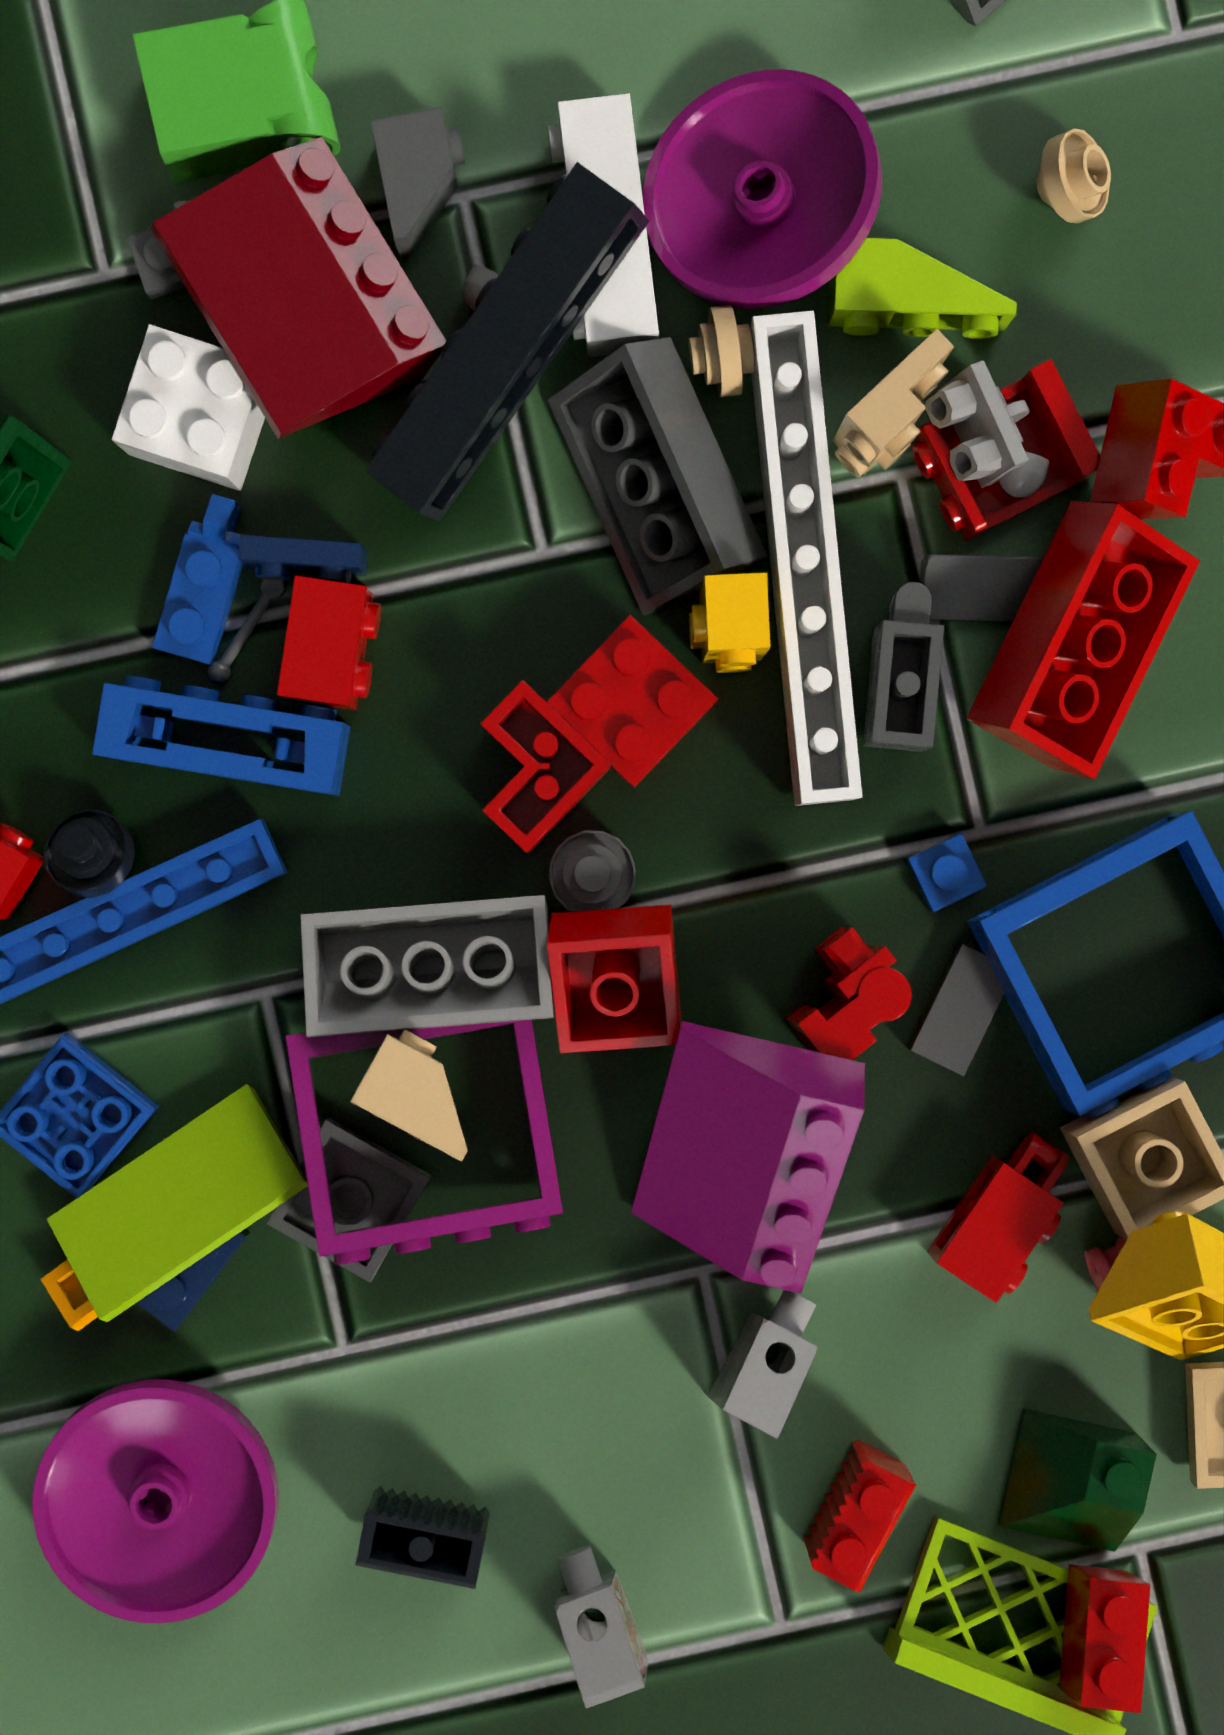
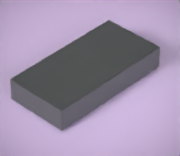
[907,943,1005,1076]

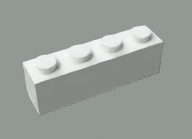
[548,93,659,358]

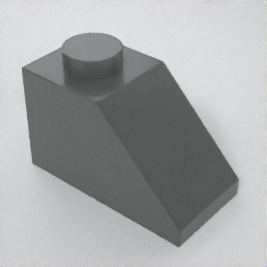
[371,107,465,258]

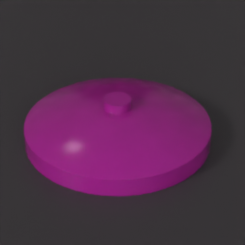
[643,69,882,309]
[32,1379,279,1624]

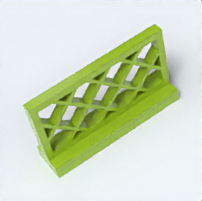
[882,1516,1158,1735]

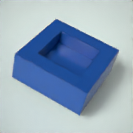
[905,833,987,912]

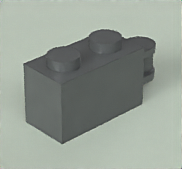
[863,582,944,752]

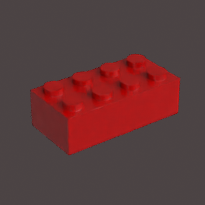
[966,501,1200,779]

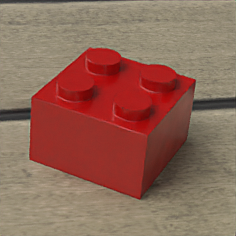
[547,615,718,789]
[547,904,681,1053]

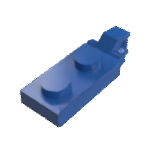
[152,494,243,665]

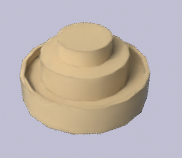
[1036,128,1111,224]
[689,305,754,398]

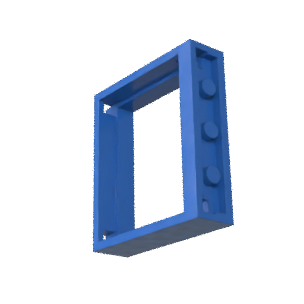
[966,811,1224,1118]

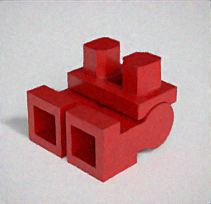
[784,927,912,1060]

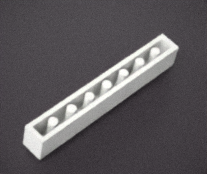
[750,310,863,806]

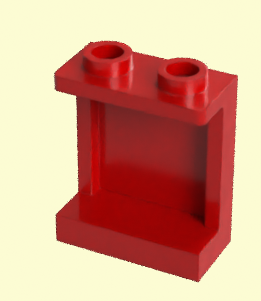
[912,359,1100,542]

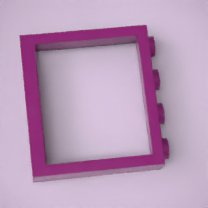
[286,1020,563,1265]

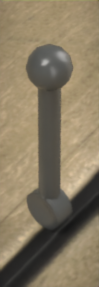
[208,579,285,684]

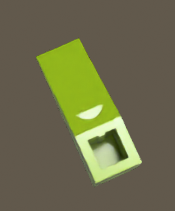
[828,238,1017,339]

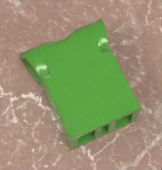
[132,0,341,184]

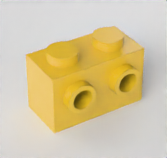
[689,573,770,673]

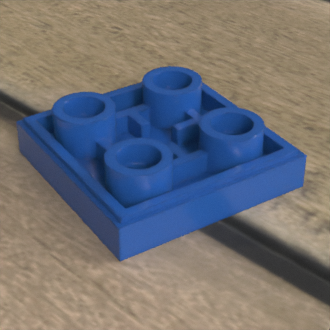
[0,1033,159,1199]

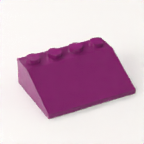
[631,1021,865,1294]

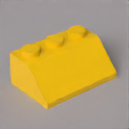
[1088,1212,1224,1360]

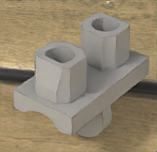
[924,361,1030,488]

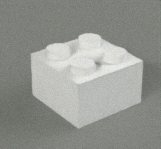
[112,324,265,491]

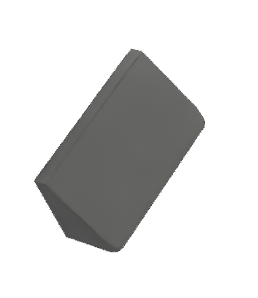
[920,554,1043,623]

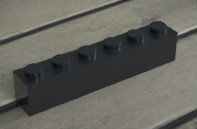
[365,162,650,522]

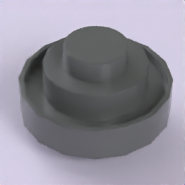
[549,830,636,912]

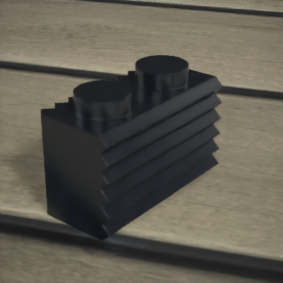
[355,1486,490,1589]

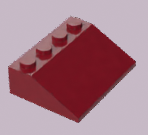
[150,137,446,439]

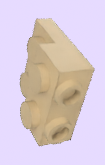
[832,329,954,478]

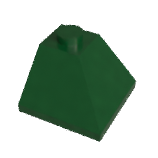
[997,1408,1157,1552]

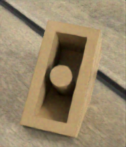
[351,1029,468,1162]

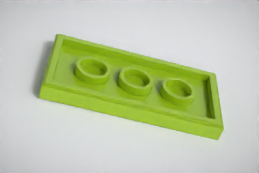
[47,1084,308,1322]

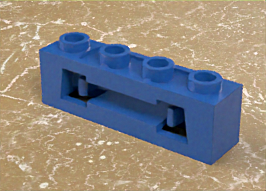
[92,675,351,796]

